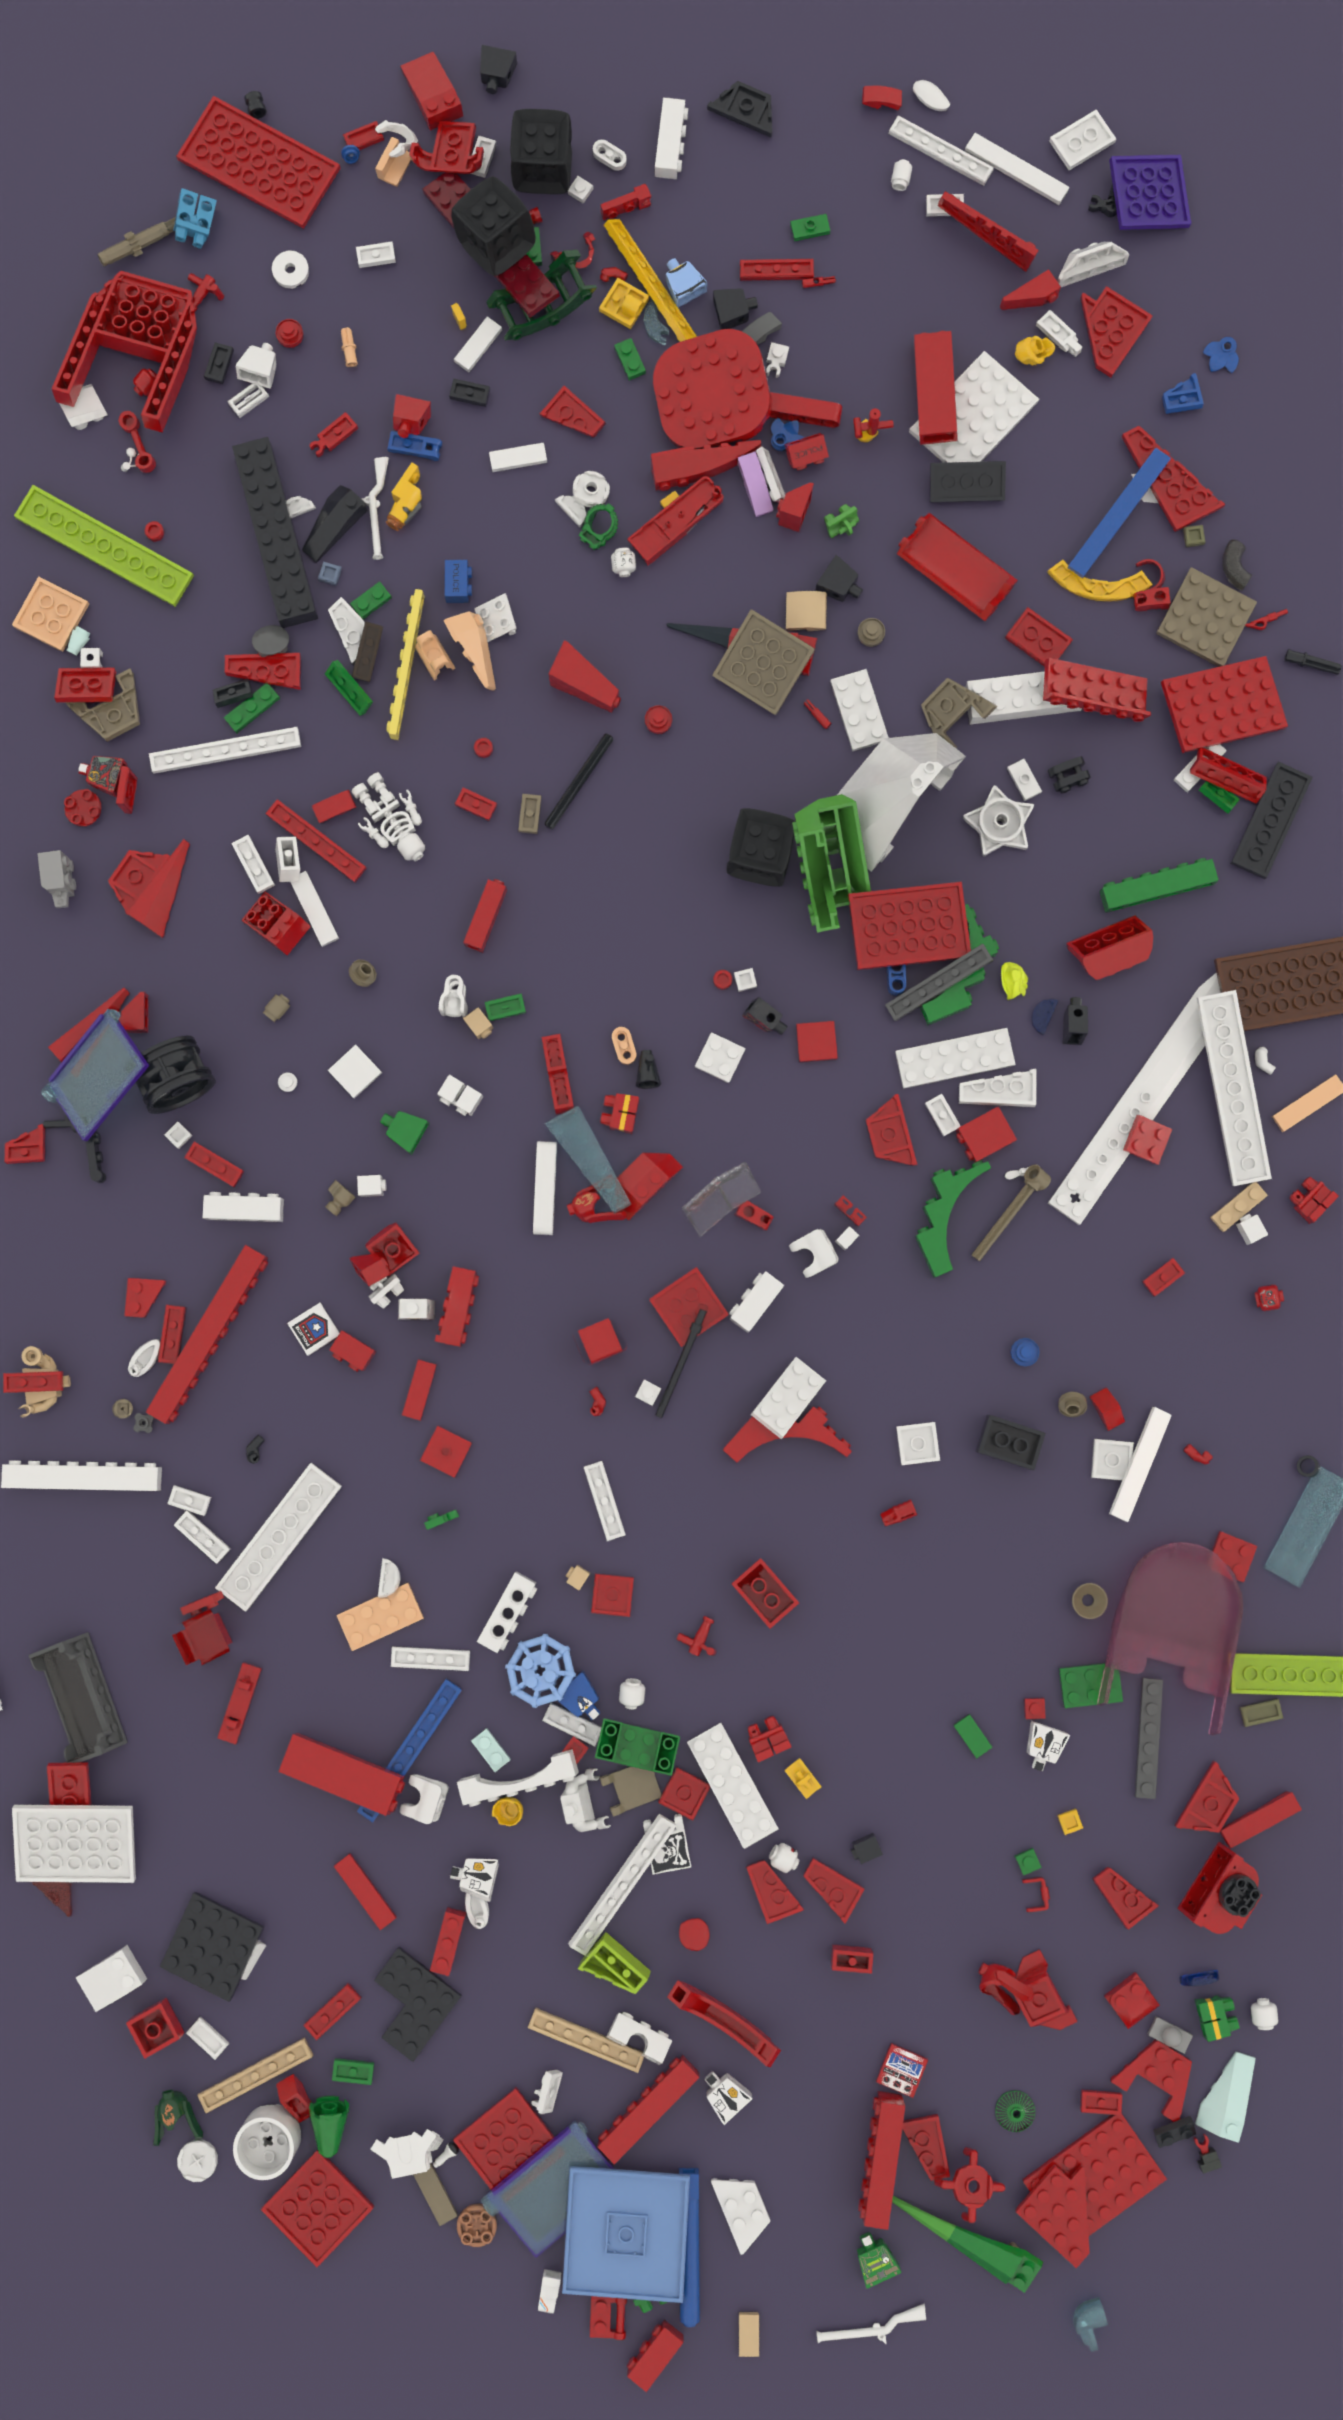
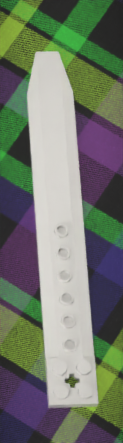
[1048,973,1221,1225]

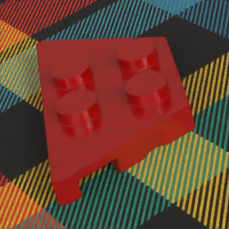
[108,850,170,917]
[865,1094,917,1166]
[1174,1761,1239,1833]

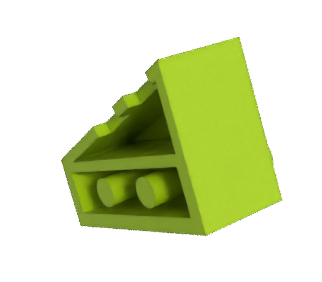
[578,1932,651,1994]

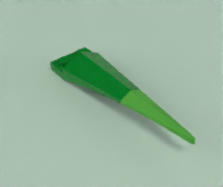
[892,2196,1043,2293]

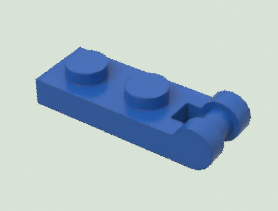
[387,431,442,461]

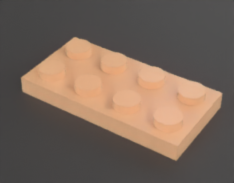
[336,1582,424,1651]

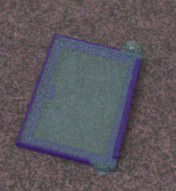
[41,1009,149,1141]
[481,2120,614,2258]

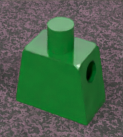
[380,1111,430,1155]

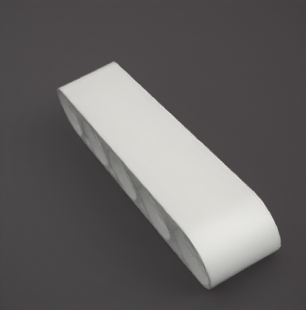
[533,1141,557,1235]

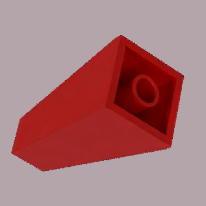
[549,640,621,713]

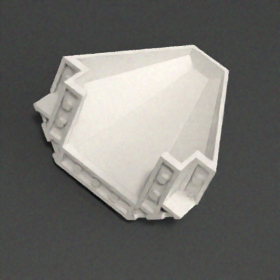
[837,733,966,872]

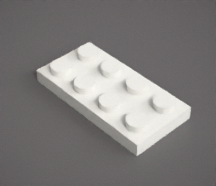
[830,669,889,752]
[751,1357,826,1439]

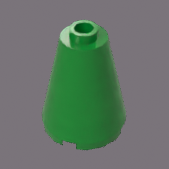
[309,2096,349,2158]

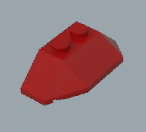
[615,1153,683,1221]

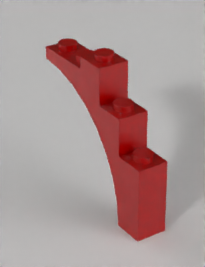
[722,1406,852,1463]

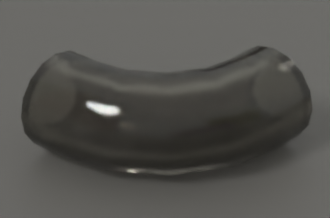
[1222,539,1252,591]

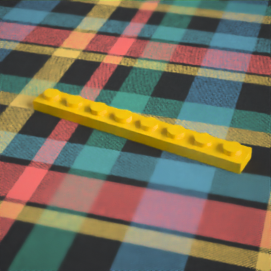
[604,219,697,342]

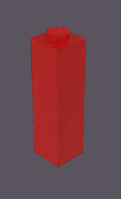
[463,879,507,953]

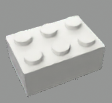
[729,1271,784,1333]

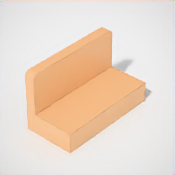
[375,137,411,187]

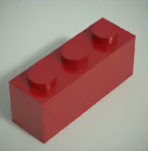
[430,1907,467,1976]
[627,2319,684,2392]

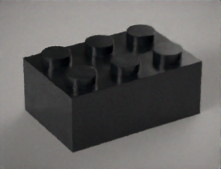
[975,1415,1046,1470]

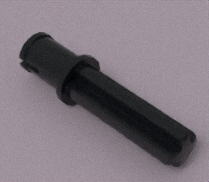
[1284,649,1342,675]

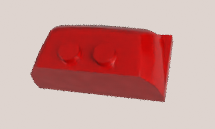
[1067,915,1153,980]

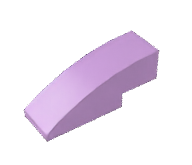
[737,452,773,517]

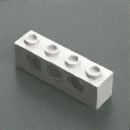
[477,1571,537,1653]

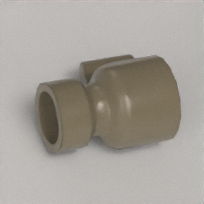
[325,1180,356,1216]

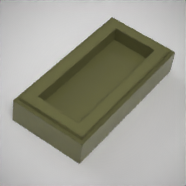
[1239,1698,1283,1727]

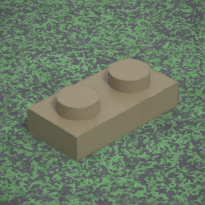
[518,794,542,834]

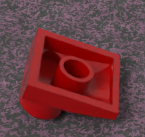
[365,1222,420,1276]
[1104,1972,1160,2029]

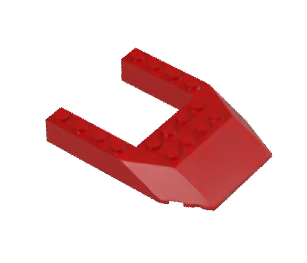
[52,271,197,433]

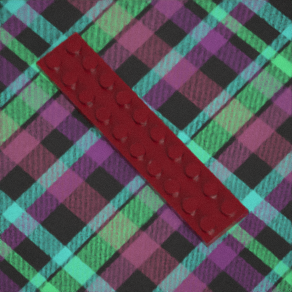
[422,172,560,318]

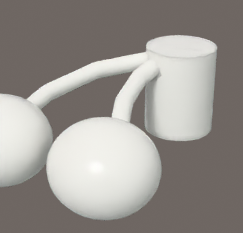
[121,448,139,472]

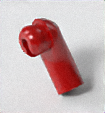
[600,267,628,282]
[589,1387,606,1416]
[1183,1444,1213,1465]

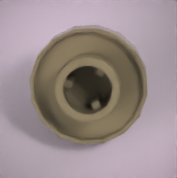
[857,618,885,647]
[349,959,377,987]
[1058,1392,1087,1417]

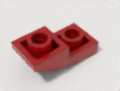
[862,86,902,110]
[312,790,356,823]

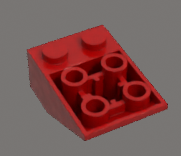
[241,891,311,955]

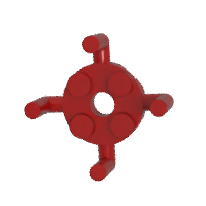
[934,2147,1005,2223]

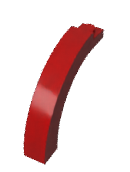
[667,1980,781,2068]

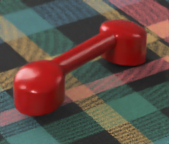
[119,411,156,473]

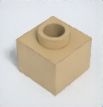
[566,1565,590,1590]

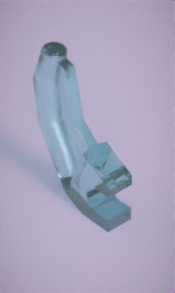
[643,301,669,345]

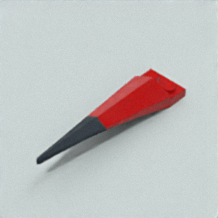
[666,623,817,676]

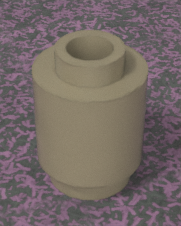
[263,994,290,1023]

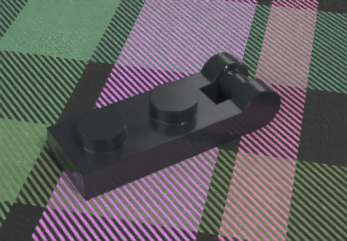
[86,1131,106,1183]

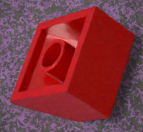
[776,482,814,532]

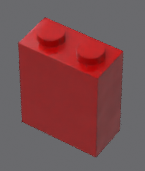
[956,1106,1017,1163]

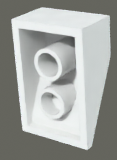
[76,1945,147,2012]

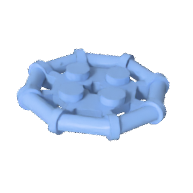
[505,1634,576,1708]

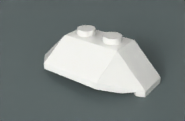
[1057,241,1129,287]

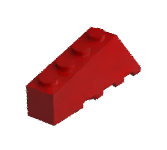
[435,1266,479,1347]

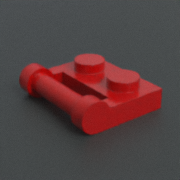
[590,2296,627,2340]

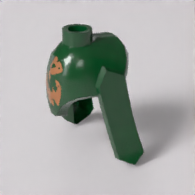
[153,2089,203,2146]

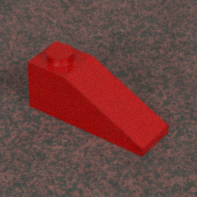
[1000,269,1061,310]

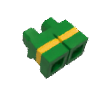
[1194,1995,1240,2042]

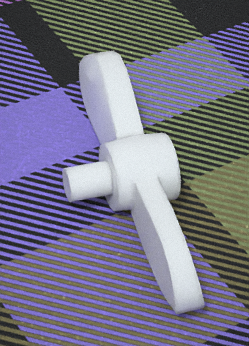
[1005,1166,1030,1180]

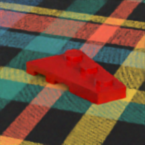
[803,1858,865,1924]

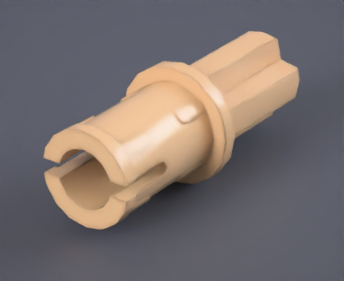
[341,327,358,367]

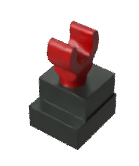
[1194,2134,1222,2174]

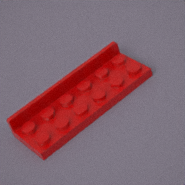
[1043,658,1151,722]

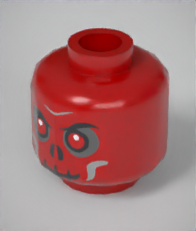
[1255,1285,1284,1311]

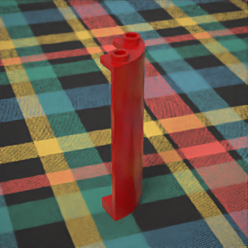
[897,513,1018,621]

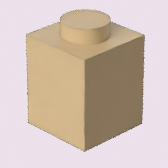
[463,1007,493,1040]

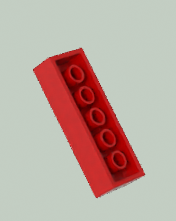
[858,2091,905,2230]

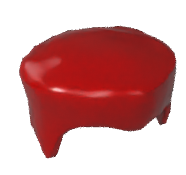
[679,1918,710,1951]

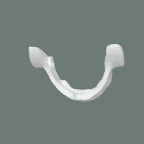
[375,120,418,157]

